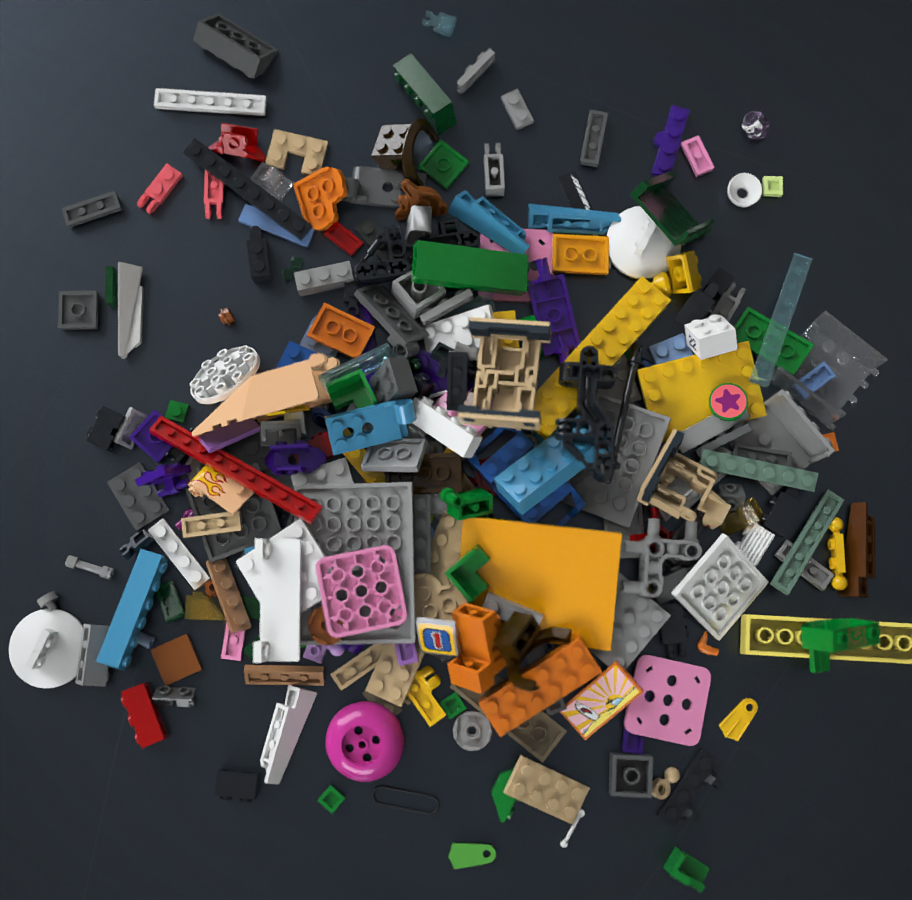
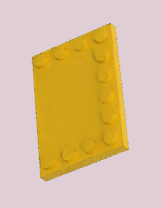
[637,341,767,443]

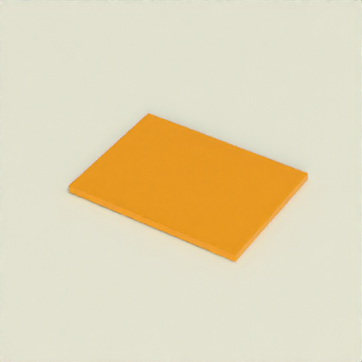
[460,517,622,651]

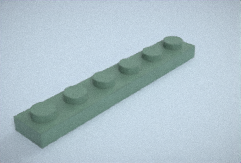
[699,449,818,492]
[770,489,844,595]

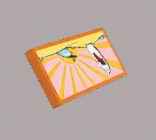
[560,660,644,740]

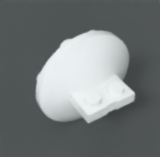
[606,206,681,280]
[190,345,260,404]
[9,609,83,688]

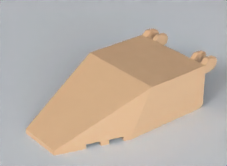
[192,353,340,436]

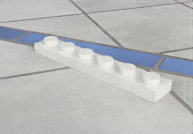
[154,88,267,116]

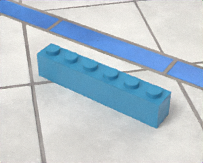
[96,549,168,671]

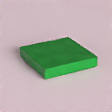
[418,139,470,191]

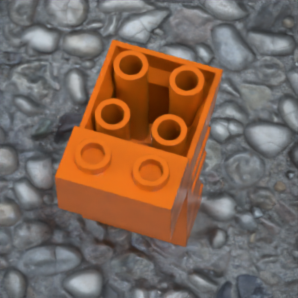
[447,603,508,694]

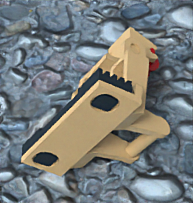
[637,429,731,530]

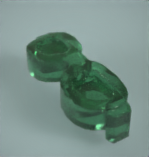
[282,256,303,281]

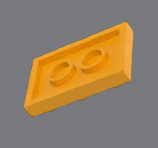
[551,234,609,275]

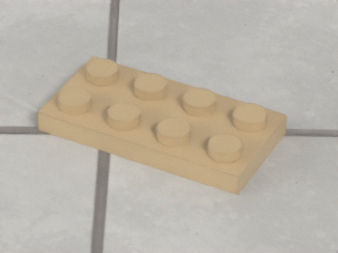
[503,755,590,825]

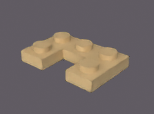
[265,129,329,176]

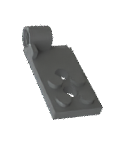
[342,166,427,209]
[354,283,430,359]

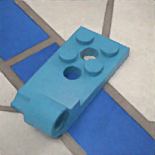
[324,398,416,455]

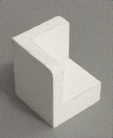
[284,411,308,438]

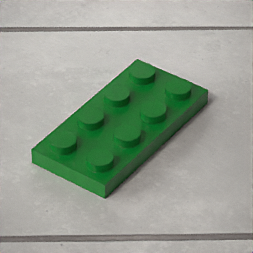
[734,307,815,377]

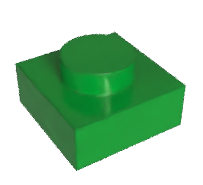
[165,400,190,424]
[439,692,466,719]
[317,784,346,814]

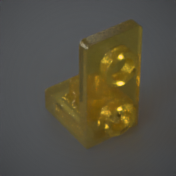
[720,497,763,536]

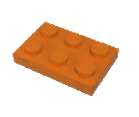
[307,302,375,361]

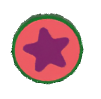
[709,383,748,422]

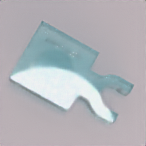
[423,11,457,37]

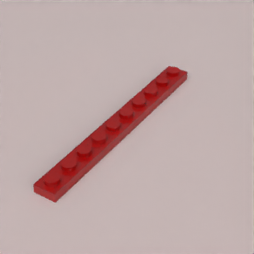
[149,416,323,525]

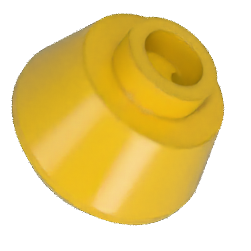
[650,272,673,297]

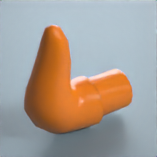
[697,631,719,656]

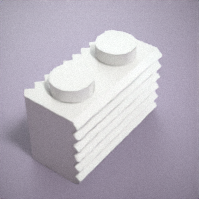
[735,523,775,567]

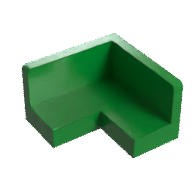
[326,369,377,410]
[444,544,491,603]
[663,846,710,893]

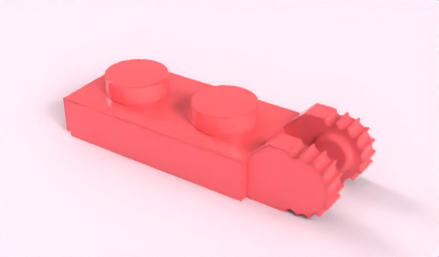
[137,163,183,214]
[204,170,224,219]

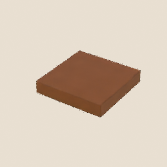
[151,634,203,686]

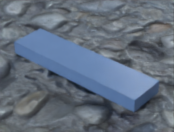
[238,204,315,248]

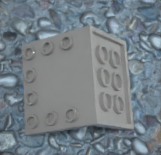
[727,389,835,495]

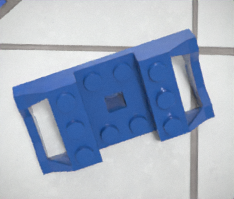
[464,427,587,526]

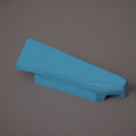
[448,190,530,254]

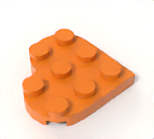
[293,167,348,231]

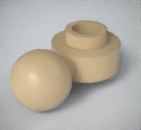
[652,767,680,800]

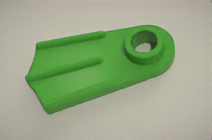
[448,843,496,869]

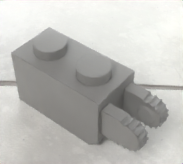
[483,143,505,197]

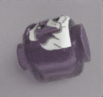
[742,111,770,139]

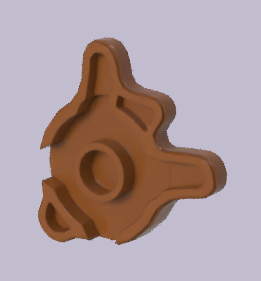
[395,179,448,220]

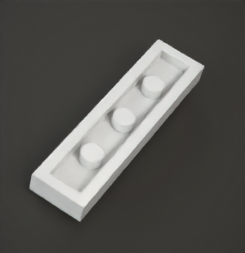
[147,518,211,591]

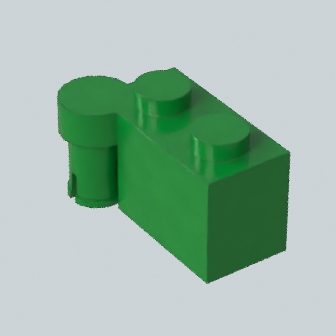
[440,487,493,521]

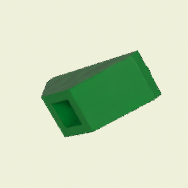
[491,768,519,823]

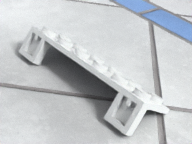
[253,539,301,663]

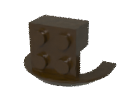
[371,118,439,186]
[493,611,572,692]

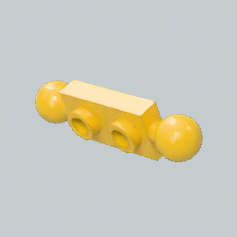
[827,517,848,591]

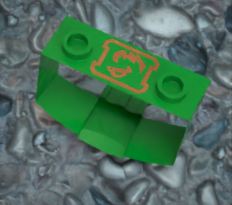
[801,618,880,673]

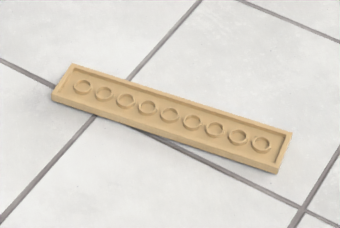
[365,510,463,707]

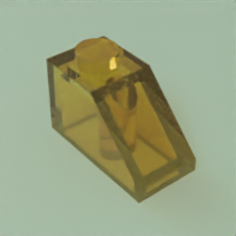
[185,592,226,620]

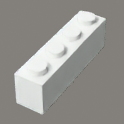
[412,397,483,458]

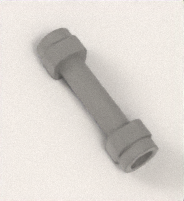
[65,555,114,580]

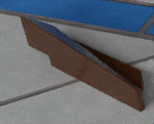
[838,502,875,598]

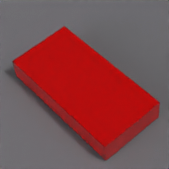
[324,221,364,258]

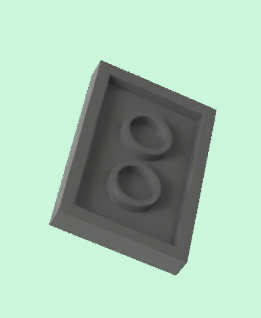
[107,462,171,531]

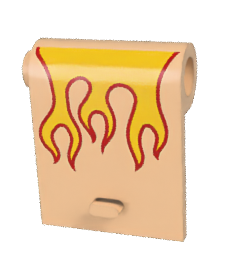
[188,465,254,515]

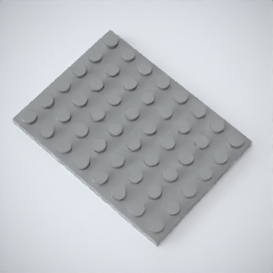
[294,482,416,645]

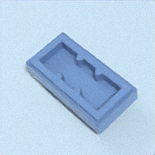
[793,361,836,399]

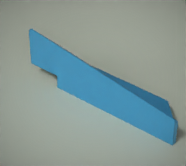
[528,204,621,235]

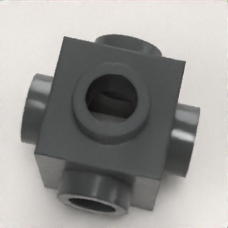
[715,483,746,512]

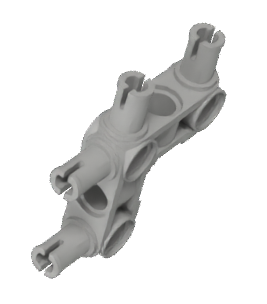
[620,518,702,597]

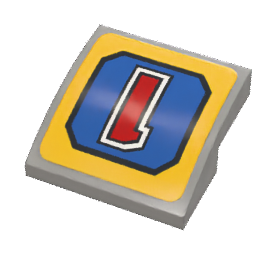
[416,617,461,657]

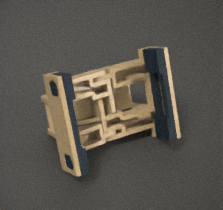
[457,317,551,431]

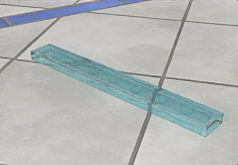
[749,253,812,388]

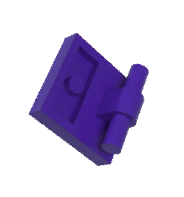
[135,463,192,497]

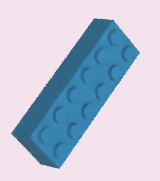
[494,415,607,515]

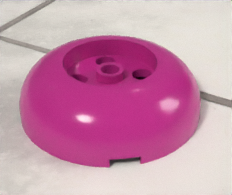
[326,701,405,782]

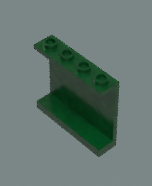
[630,171,715,247]

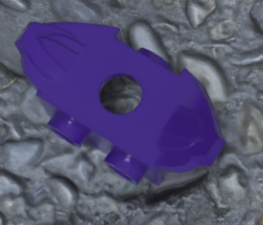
[265,440,326,475]

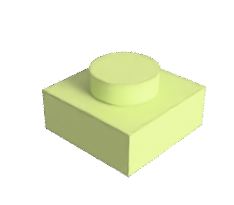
[762,176,783,197]

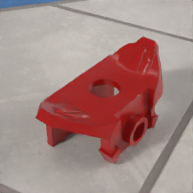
[208,123,267,162]

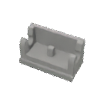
[259,420,301,447]

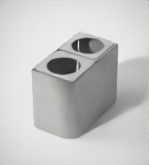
[405,205,432,244]

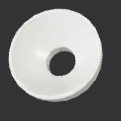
[727,173,762,207]

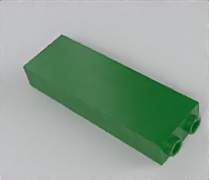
[411,240,530,296]

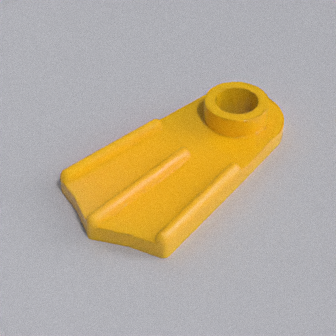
[719,698,758,741]

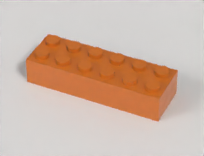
[478,634,602,737]

